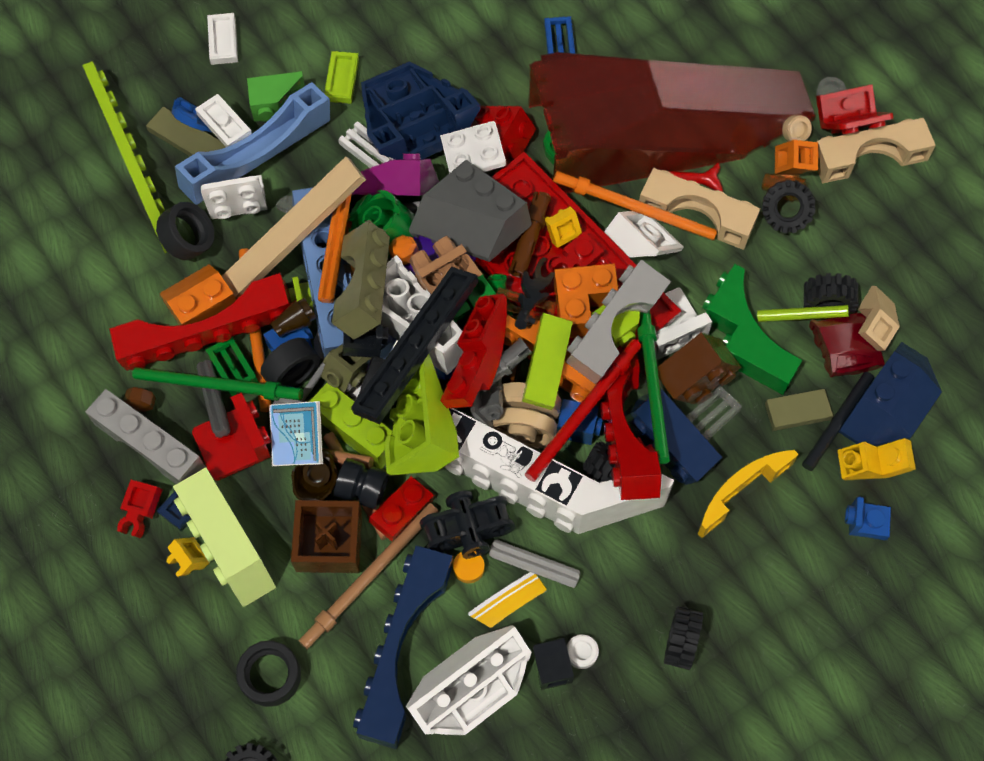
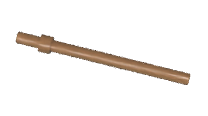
[298,503,438,650]

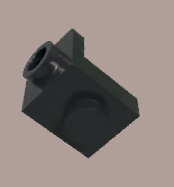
[343,315,388,357]

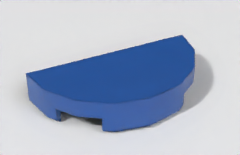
[171,97,212,132]

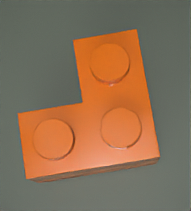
[554,264,618,338]

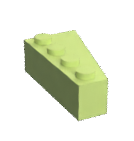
[173,468,276,607]

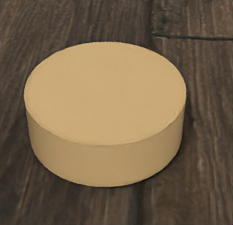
[782,114,812,141]

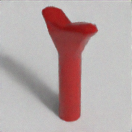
[669,163,723,192]

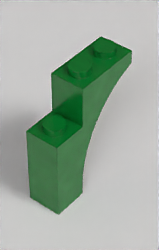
[702,264,802,395]

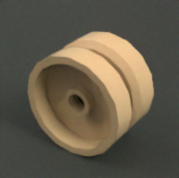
[493,382,561,449]

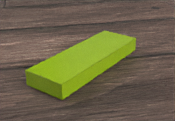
[521,313,573,410]

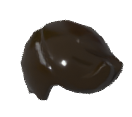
[291,449,339,501]

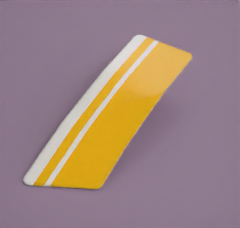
[468,572,546,628]

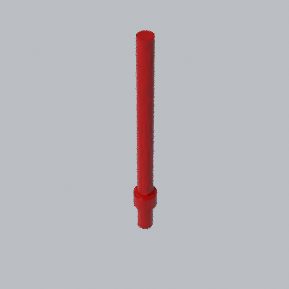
[524,339,642,482]

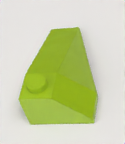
[385,354,459,475]

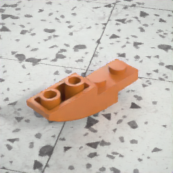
[504,315,597,403]

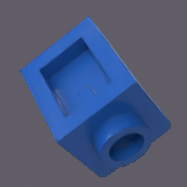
[845,496,891,540]

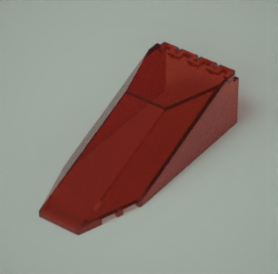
[528,52,816,193]

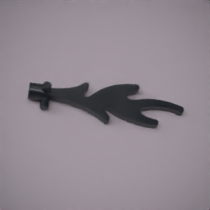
[515,257,554,330]

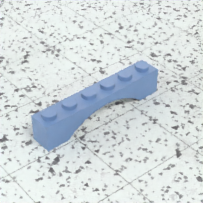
[175,82,330,205]

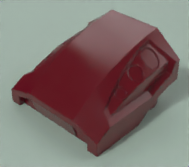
[809,313,885,377]

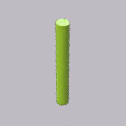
[757,305,849,322]

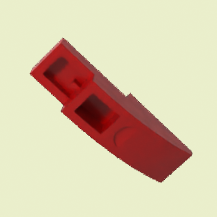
[440,293,507,408]

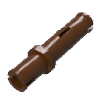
[508,192,551,278]

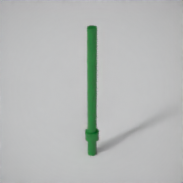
[637,310,670,464]
[132,367,304,401]

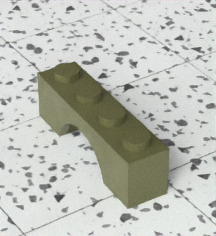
[332,220,390,339]

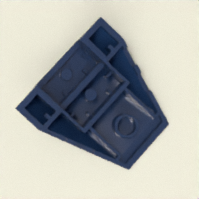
[361,61,481,159]

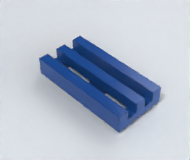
[544,16,576,68]

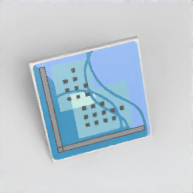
[269,401,323,466]

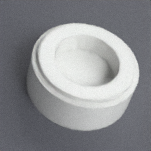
[567,635,599,669]

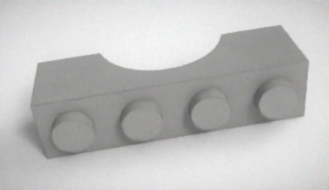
[566,260,671,384]
[85,389,206,484]

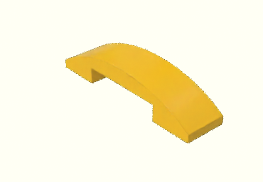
[698,450,799,538]

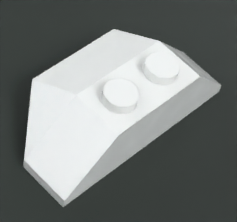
[406,625,532,735]

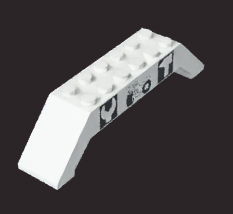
[393,340,674,534]

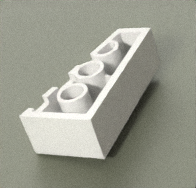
[382,255,463,375]

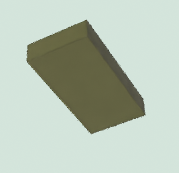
[765,389,833,431]

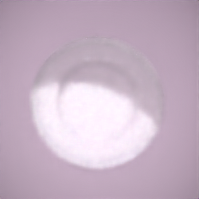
[816,77,846,95]

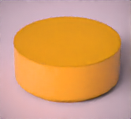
[453,551,485,583]

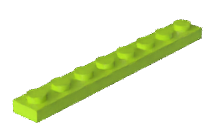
[82,61,167,253]

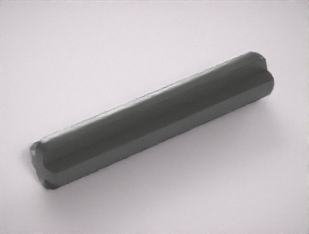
[196,360,231,438]

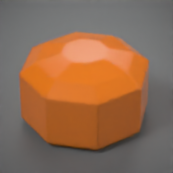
[388,235,419,265]

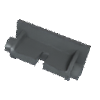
[471,378,504,428]

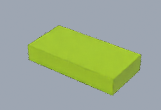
[324,51,359,104]

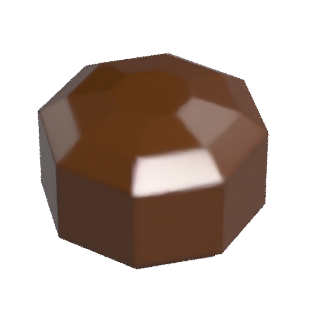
[123,387,156,412]

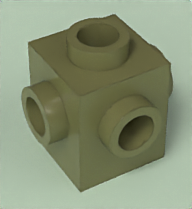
[321,344,372,394]

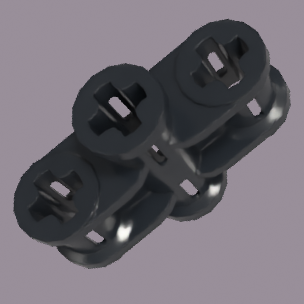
[419,490,516,559]

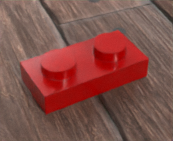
[369,476,434,542]

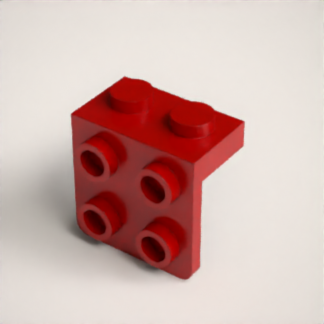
[816,84,894,134]
[470,106,536,168]
[192,392,271,481]

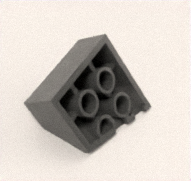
[409,160,532,262]

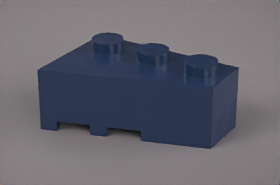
[624,388,722,485]

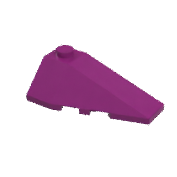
[352,153,439,196]

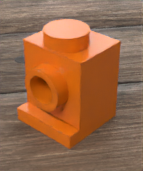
[775,140,818,176]

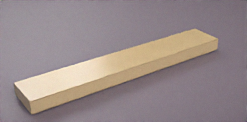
[222,157,366,298]

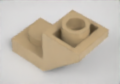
[858,286,900,351]

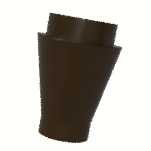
[270,298,317,338]

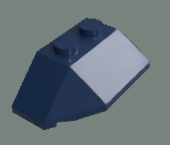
[839,342,942,446]

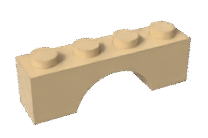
[817,118,936,184]
[639,168,760,250]

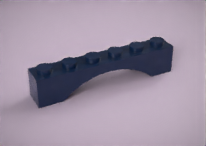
[353,546,453,749]

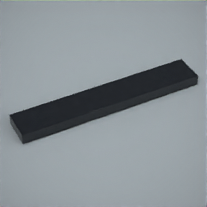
[351,266,479,424]

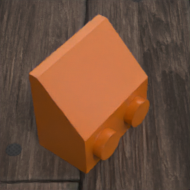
[159,264,236,325]

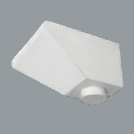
[604,211,684,257]

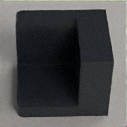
[533,638,574,690]

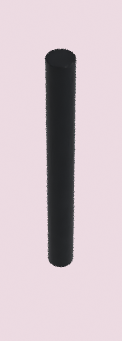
[802,372,874,471]

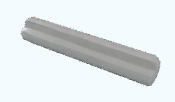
[489,540,580,588]

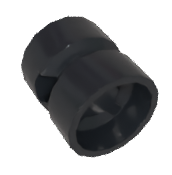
[334,458,389,510]

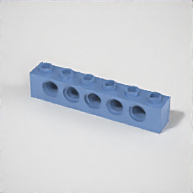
[292,188,352,358]

